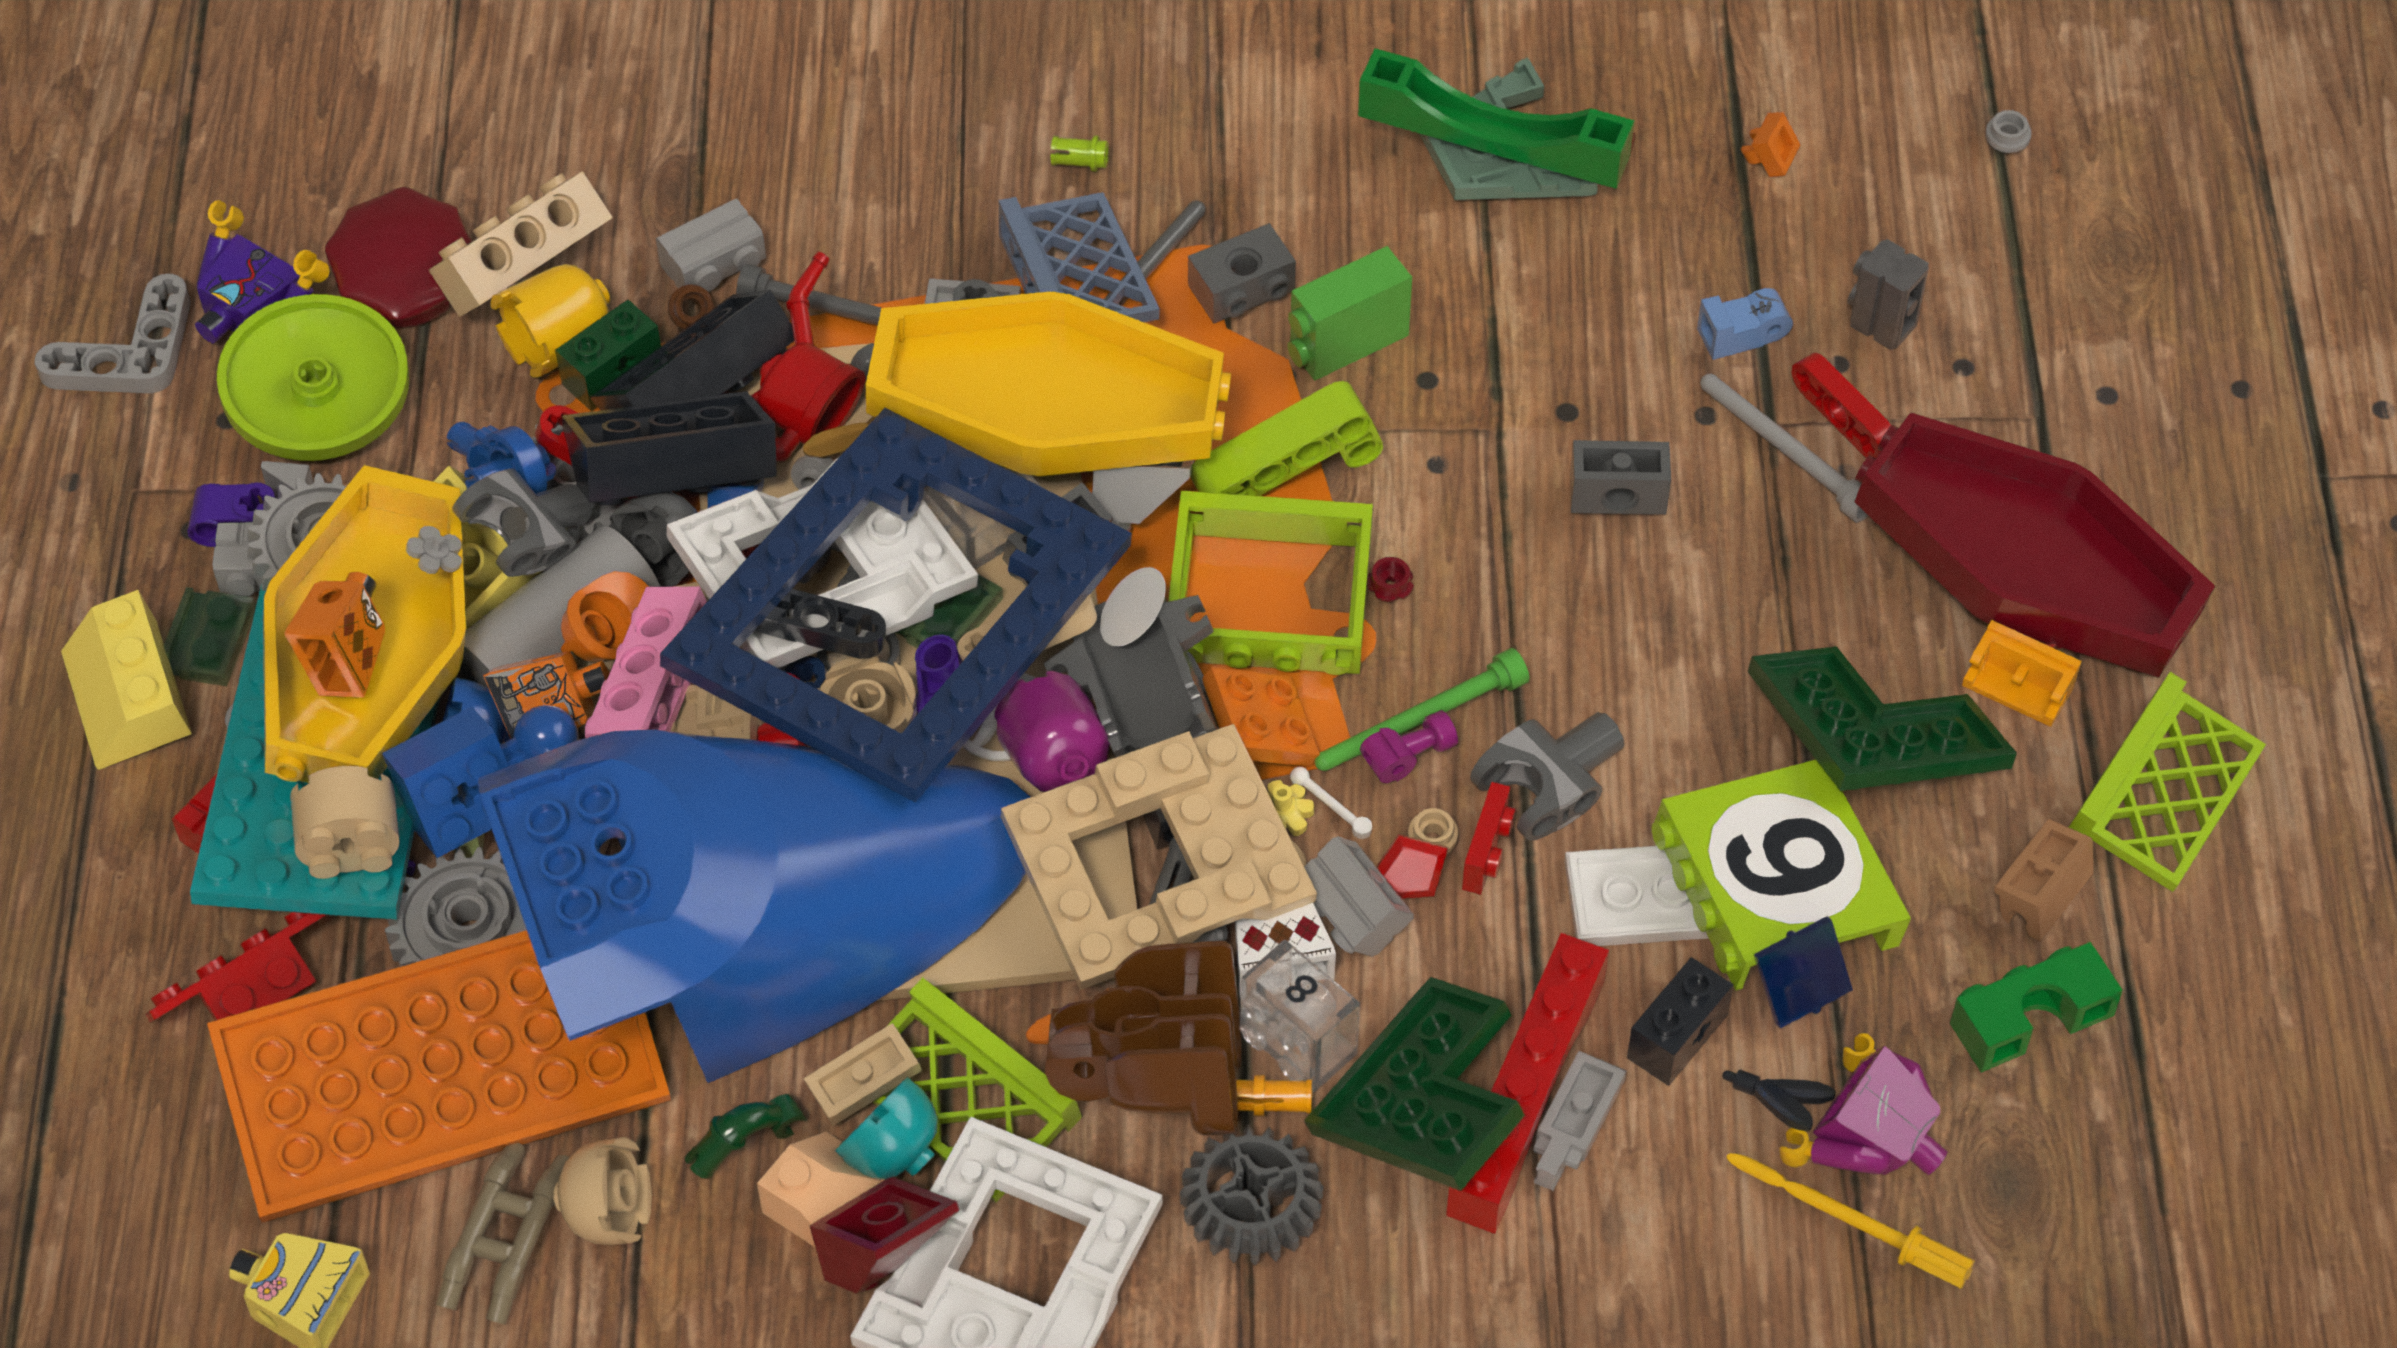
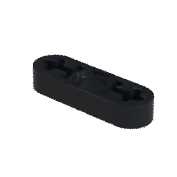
[754,589,886,659]

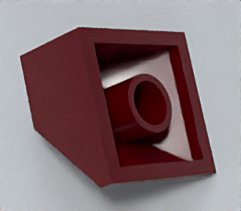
[809,1177,959,1294]

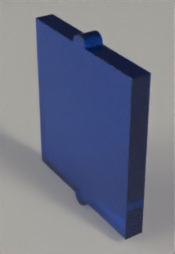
[1754,916,1853,1029]

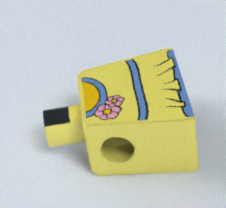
[229,1233,370,1348]

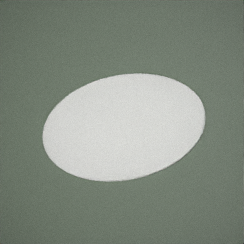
[1100,567,1166,646]

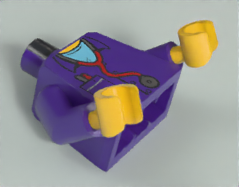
[195,200,330,343]

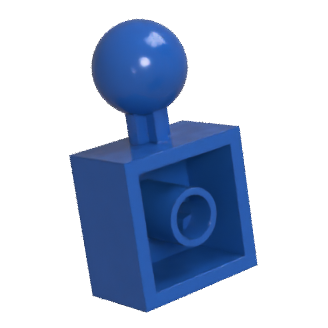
[382,705,579,858]

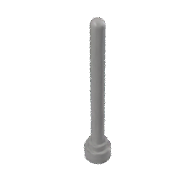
[1700,374,1868,523]

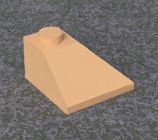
[757,1132,903,1247]

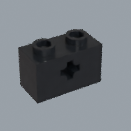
[1627,957,1734,1086]

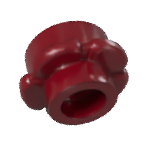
[1367,557,1414,602]

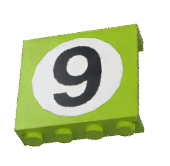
[1652,760,1911,991]

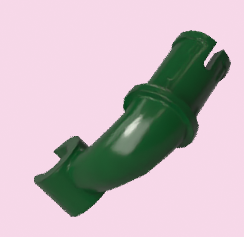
[684,1094,807,1179]

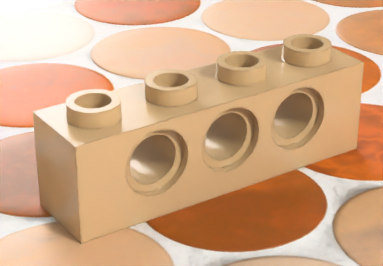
[429,171,613,317]

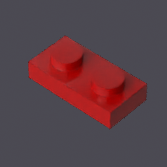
[1462,782,1516,895]

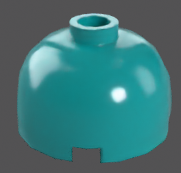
[835,1077,938,1180]

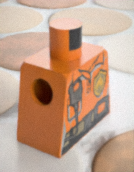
[483,651,610,739]

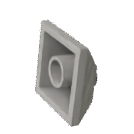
[1093,460,1194,530]

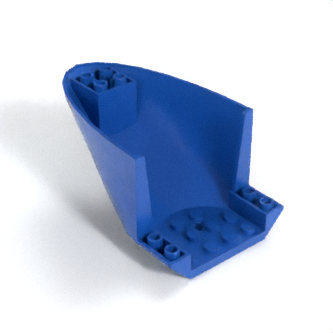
[478,730,1030,1083]

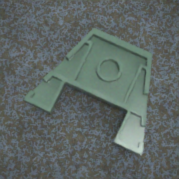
[1420,58,1598,200]

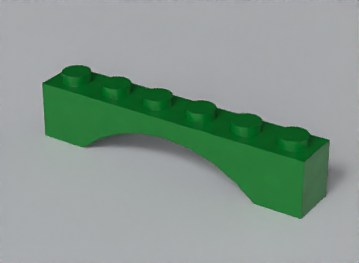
[1358,48,1635,189]

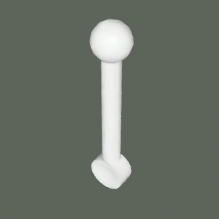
[1290,767,1372,839]

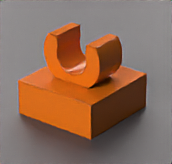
[1741,112,1801,177]

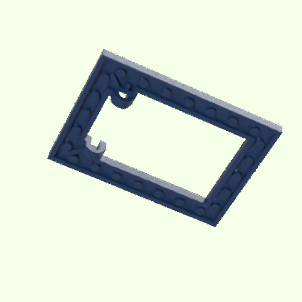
[660,408,1132,803]

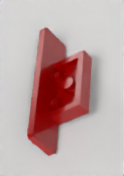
[145,912,328,1023]

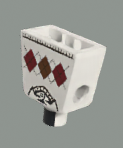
[1235,903,1336,997]

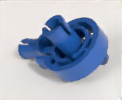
[447,421,556,493]

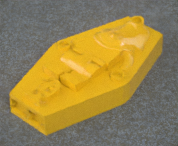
[866,291,1231,476]
[263,465,466,783]

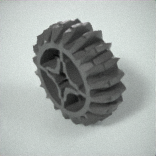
[1180,1124,1323,1266]

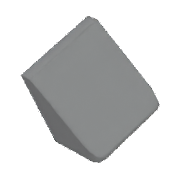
[261,461,314,499]

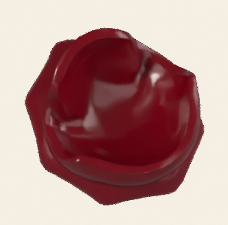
[325,186,472,328]

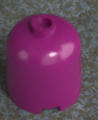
[994,671,1110,792]

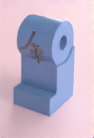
[1697,288,1793,360]

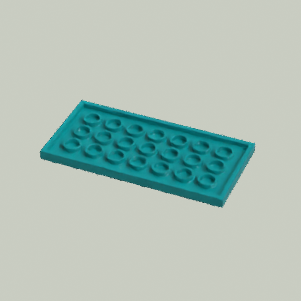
[190,584,440,920]

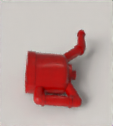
[751,251,866,462]

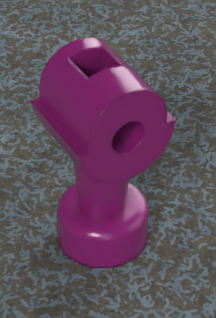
[1359,710,1458,783]

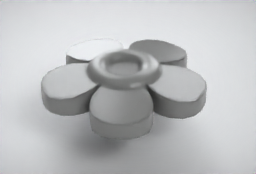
[406,526,462,574]

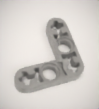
[35,274,190,393]

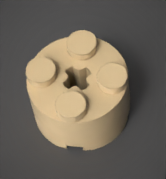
[818,656,918,733]
[290,766,399,879]

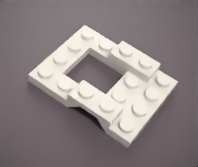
[666,458,978,668]
[851,1117,1162,1348]

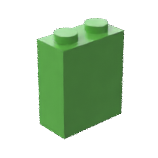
[1287,246,1412,381]

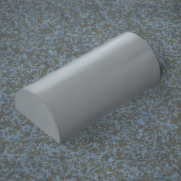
[460,525,660,686]

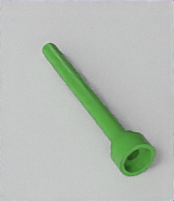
[1314,648,1530,771]

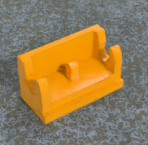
[1962,620,2082,727]

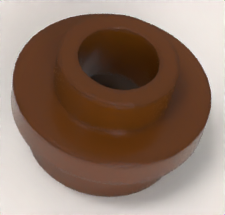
[668,284,715,330]

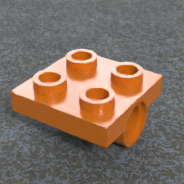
[1202,667,1320,767]

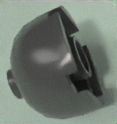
[609,491,698,587]

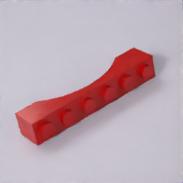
[1446,933,1609,1234]

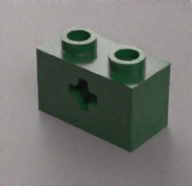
[555,299,661,411]

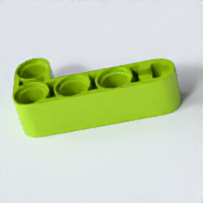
[1190,381,1383,496]

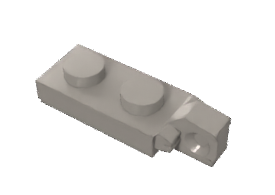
[1533,1051,1627,1191]

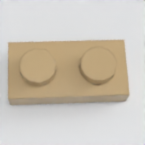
[804,1023,922,1126]

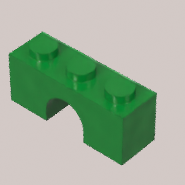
[1950,941,2123,1073]

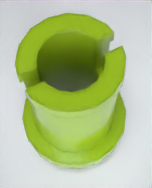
[1050,136,1109,172]

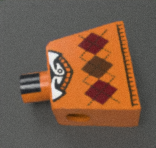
[284,572,385,697]

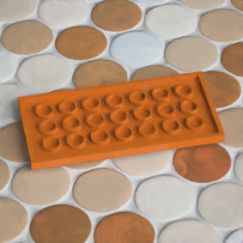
[207,930,671,1223]

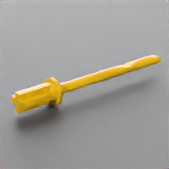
[1726,1153,1975,1289]

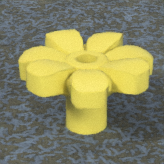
[1267,780,1314,836]

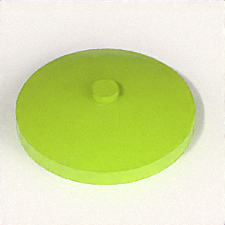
[217,294,410,461]

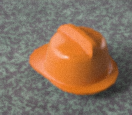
[560,571,649,663]

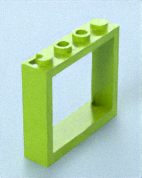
[1168,491,1373,675]

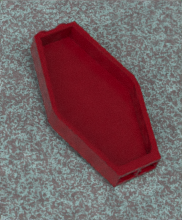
[1854,412,2215,678]

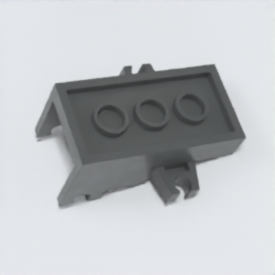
[1044,595,1219,757]

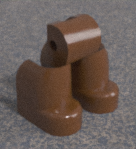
[1045,941,1241,1135]

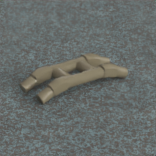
[436,1143,569,1325]

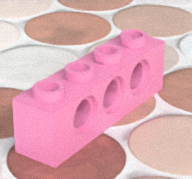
[584,586,707,738]

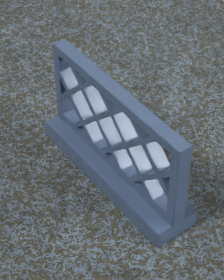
[998,192,1160,322]

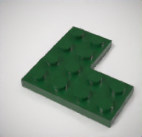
[1747,646,2017,791]
[1304,977,1525,1191]

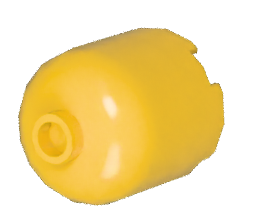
[490,264,610,378]

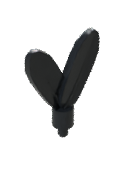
[1722,1069,1836,1131]

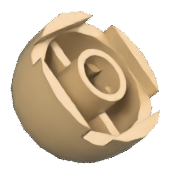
[554,1137,652,1245]

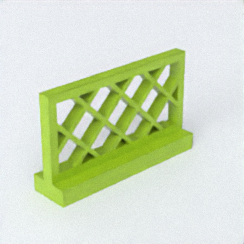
[2068,672,2266,892]
[873,977,1082,1203]

